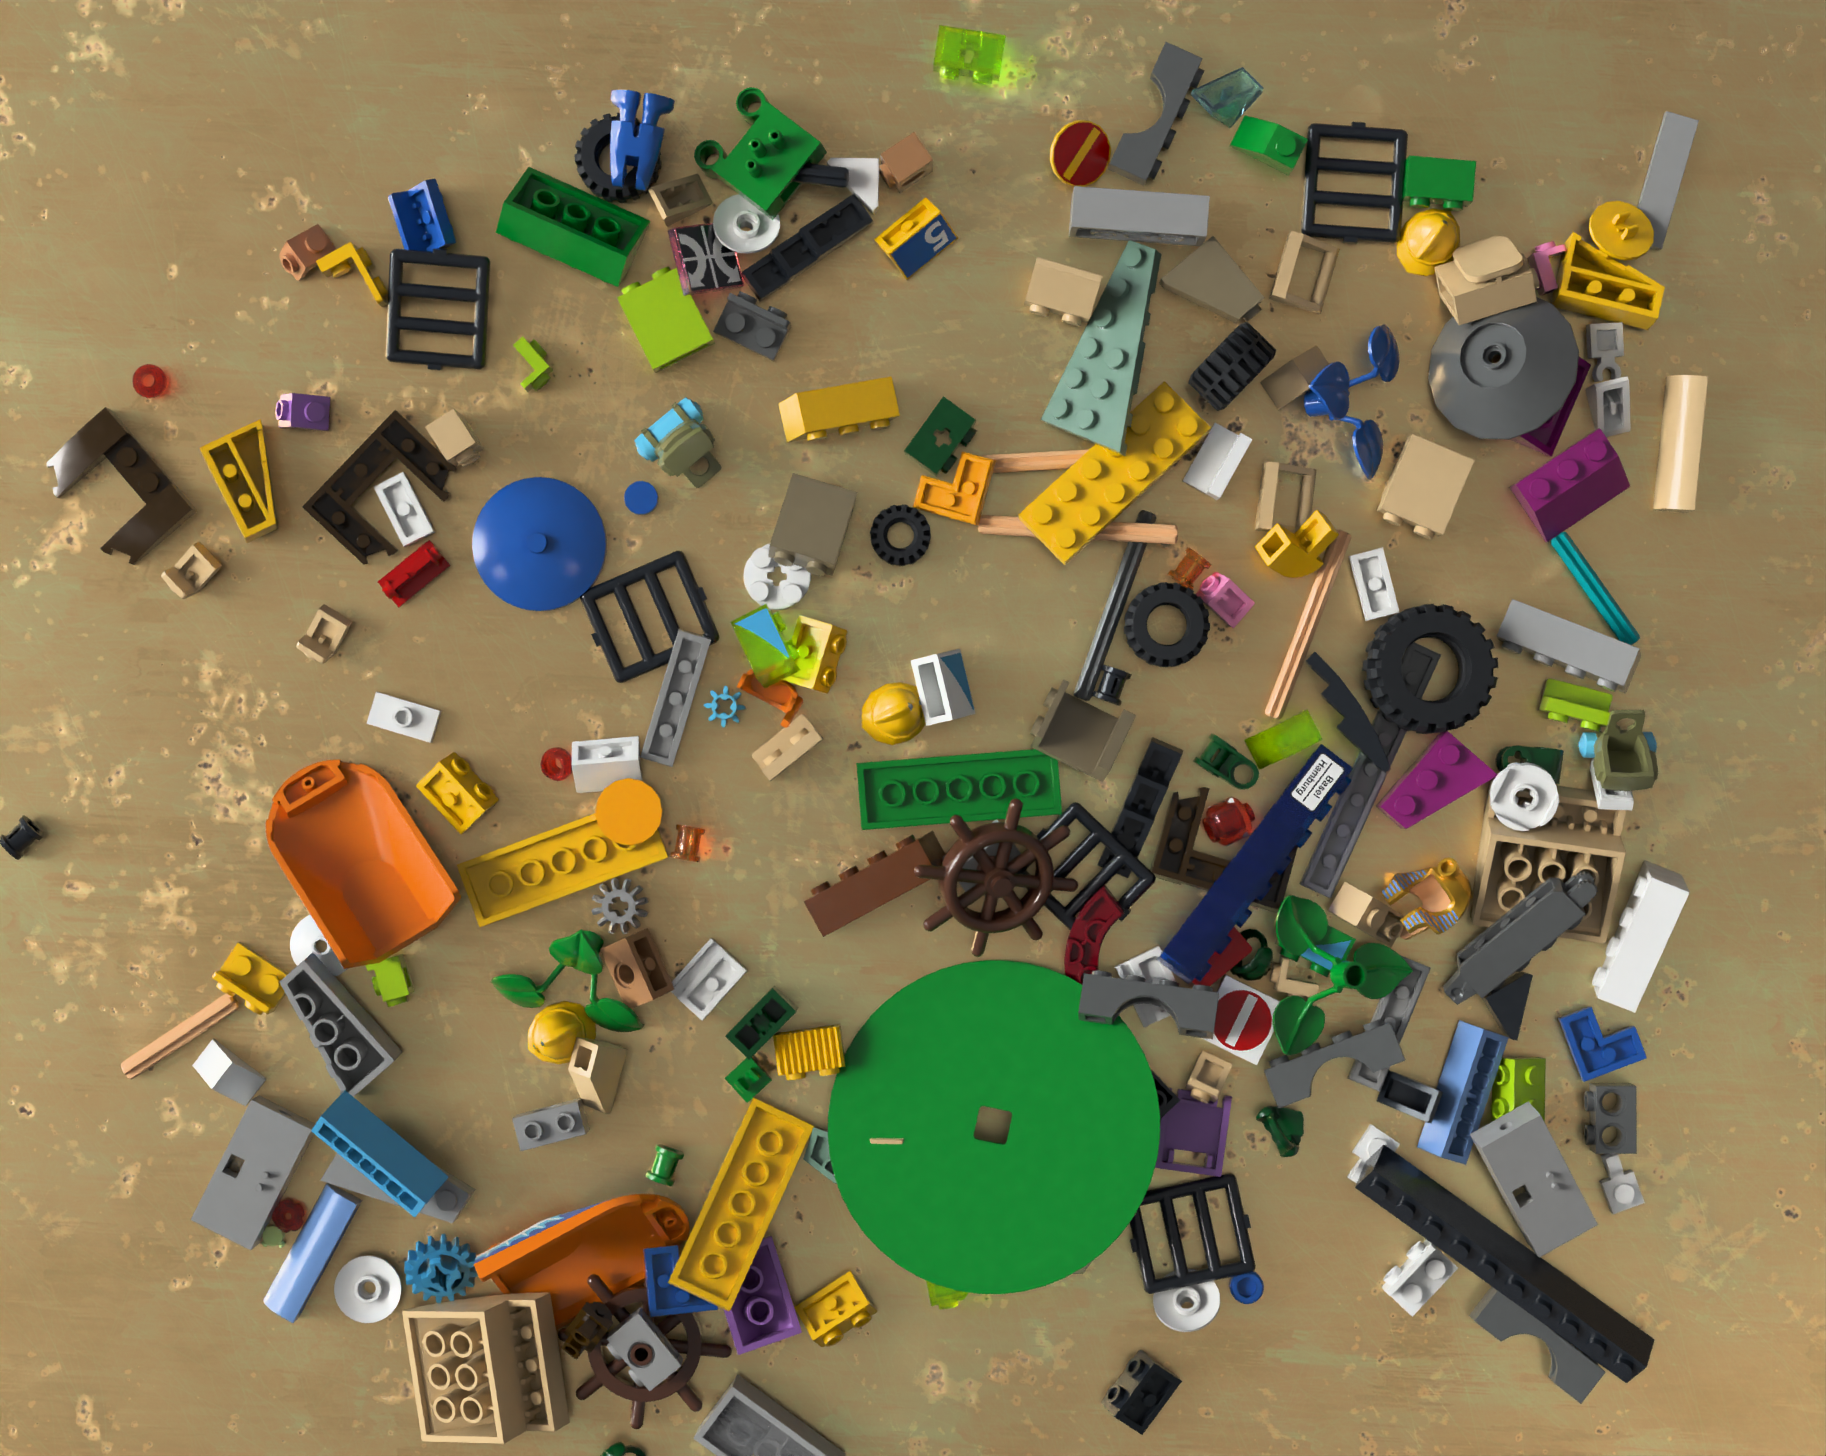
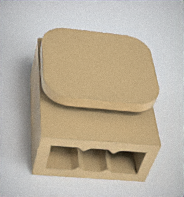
[1434,236,1539,325]
[1377,434,1475,539]

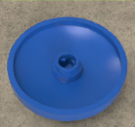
[472,477,607,611]

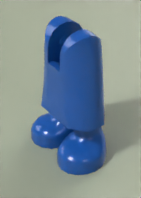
[610,90,675,191]

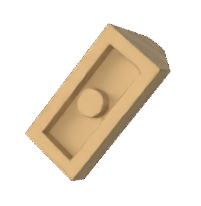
[1269,230,1340,314]
[1255,461,1317,533]

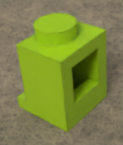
[366,954,414,1007]

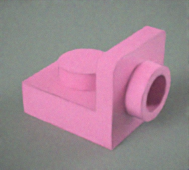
[1196,572,1255,629]

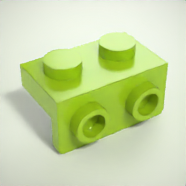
[1539,678,1612,732]
[1491,1057,1546,1122]

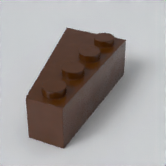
[804,830,946,937]

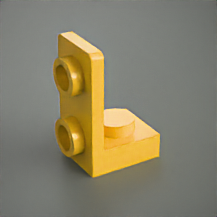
[316,242,388,307]

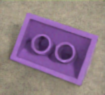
[724,1236,802,1355]

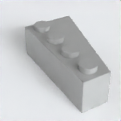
[1497,599,1641,693]

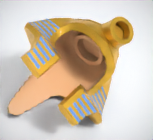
[1380,858,1472,940]

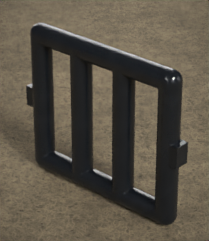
[1301,122,1408,244]
[386,248,490,370]
[580,551,719,683]
[1017,802,1156,931]
[1130,1173,1256,1294]

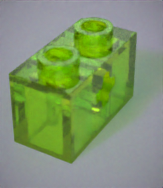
[933,25,1006,85]

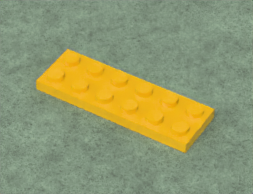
[1018,381,1211,565]
[457,813,669,927]
[668,1098,814,1311]

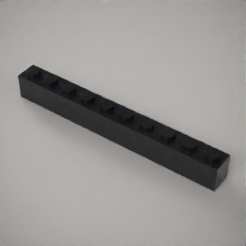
[1355,1145,1655,1383]

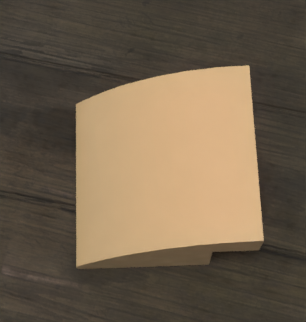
[1472,777,1626,944]
[402,1292,570,1444]

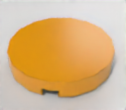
[595,778,663,846]

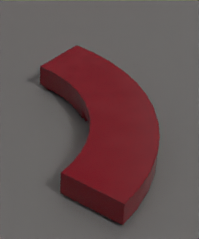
[1064,885,1125,985]

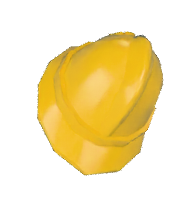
[1397,208,1460,276]
[862,682,926,745]
[528,1001,596,1064]

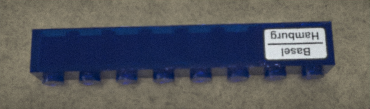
[1156,744,1353,984]

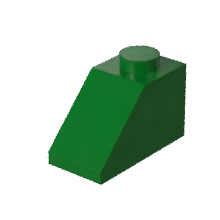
[1230,115,1308,176]

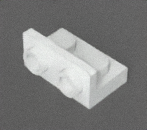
[1382,1239,1458,1317]

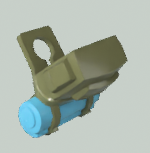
[634,397,721,488]
[1578,710,1658,791]

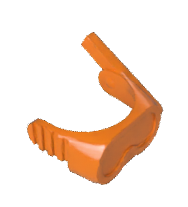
[737,668,803,728]

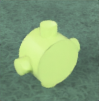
[261,1223,287,1248]

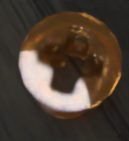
[1168,547,1211,590]
[670,824,705,862]

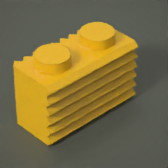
[773,1024,845,1080]

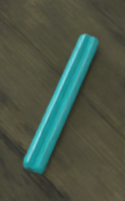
[1551,532,1640,645]

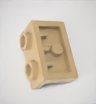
[752,714,823,781]

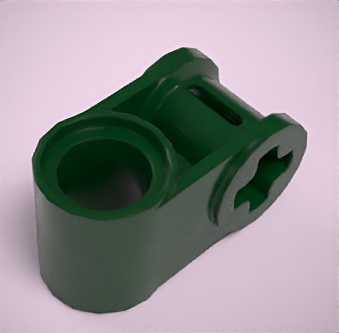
[1194,734,1259,790]
[1495,746,1564,784]

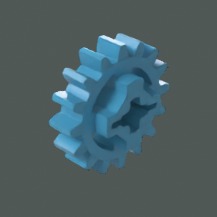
[404,1234,478,1303]

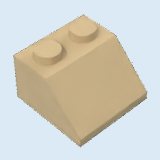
[1024,257,1102,326]

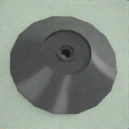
[1428,297,1579,440]

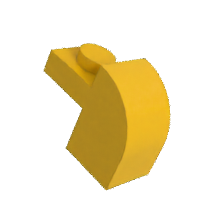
[1255,510,1339,578]

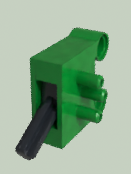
[694,87,849,220]

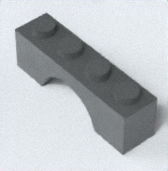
[1108,42,1205,186]
[1078,970,1219,1040]
[1264,1018,1406,1109]
[1469,1286,1605,1404]

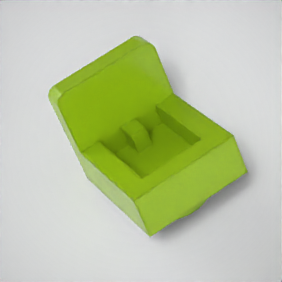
[513,336,553,392]

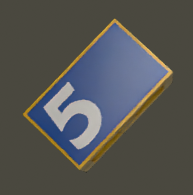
[874,197,958,280]

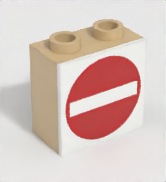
[1202,974,1280,1065]

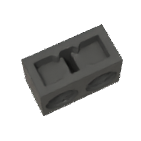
[1584,1083,1637,1154]

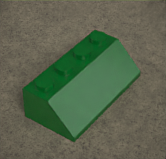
[496,167,650,287]

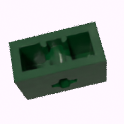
[904,396,977,477]
[725,985,798,1060]

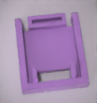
[1155,1088,1232,1177]

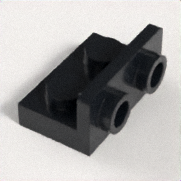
[1102,1350,1182,1435]

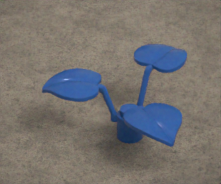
[1304,324,1400,480]

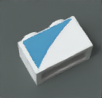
[911,649,976,726]

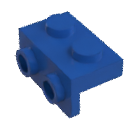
[388,179,456,252]

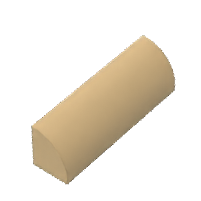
[1653,375,1708,513]

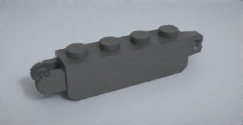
[1443,870,1598,1005]

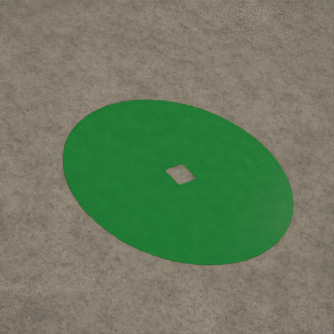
[828,960,1160,1294]

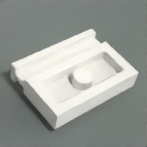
[671,938,748,1021]
[1115,946,1176,1028]

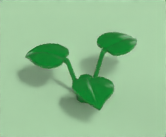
[1272,895,1412,1055]
[491,929,644,1032]

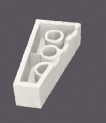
[1592,860,1690,1013]

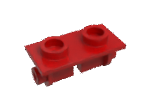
[378,540,451,608]

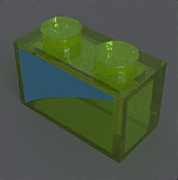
[731,604,801,688]

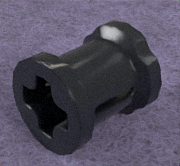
[1092,665,1132,706]
[0,815,44,860]

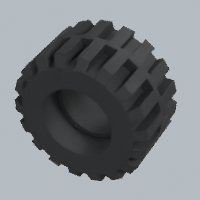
[574,113,662,203]
[1189,322,1276,411]
[1124,582,1210,667]

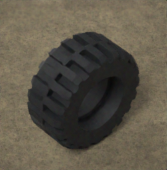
[1362,604,1498,734]

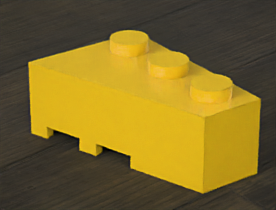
[1551,232,1665,330]
[779,376,900,443]
[200,419,277,543]

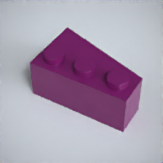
[1376,731,1498,829]

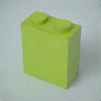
[617,266,715,373]

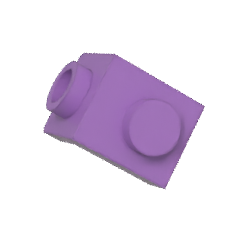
[275,393,330,431]

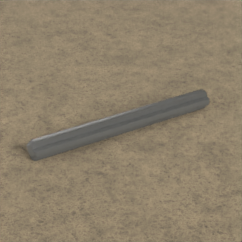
[1074,510,1156,701]

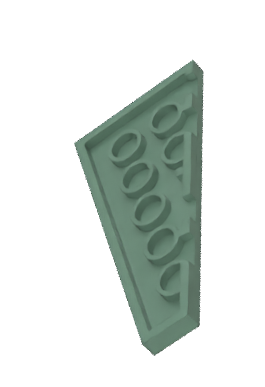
[1041,240,1161,456]

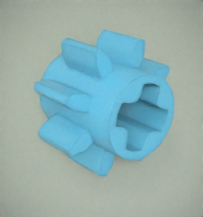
[704,686,746,727]

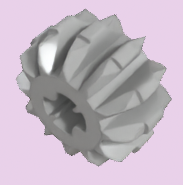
[591,878,649,934]

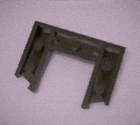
[46,407,197,565]
[302,410,456,565]
[1150,787,1302,913]

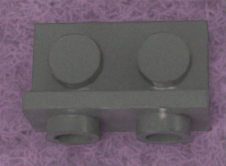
[713,291,791,361]

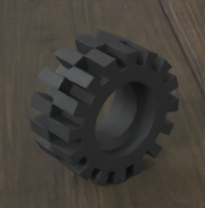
[870,504,931,566]

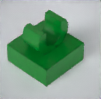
[725,1057,772,1103]

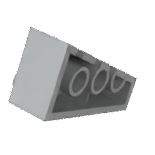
[280,952,402,1097]
[320,1153,476,1223]

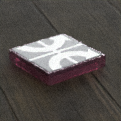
[668,223,744,296]

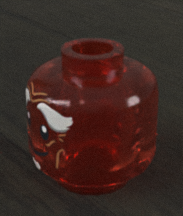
[1203,797,1255,846]

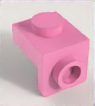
[1527,241,1567,296]

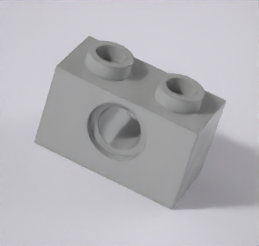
[512,1098,590,1151]

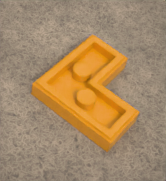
[913,452,996,525]

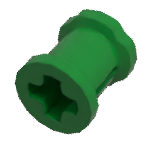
[645,1144,684,1186]

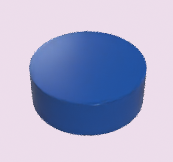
[624,481,659,515]
[1229,1271,1264,1304]

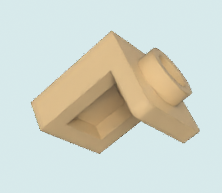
[161,541,222,599]
[296,604,352,664]
[1270,956,1319,1001]
[1185,1050,1233,1103]

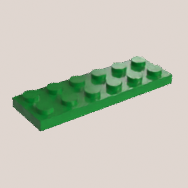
[856,749,1062,830]

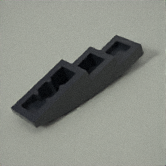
[741,194,873,302]
[1306,652,1391,775]
[1098,737,1183,878]

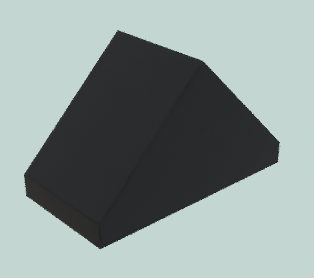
[1482,971,1533,1040]
[1377,1070,1443,1124]

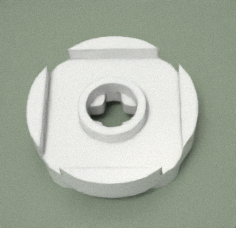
[744,544,811,610]
[1489,762,1559,831]

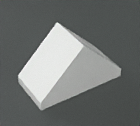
[827,158,879,215]
[1585,376,1631,437]
[192,1039,266,1106]

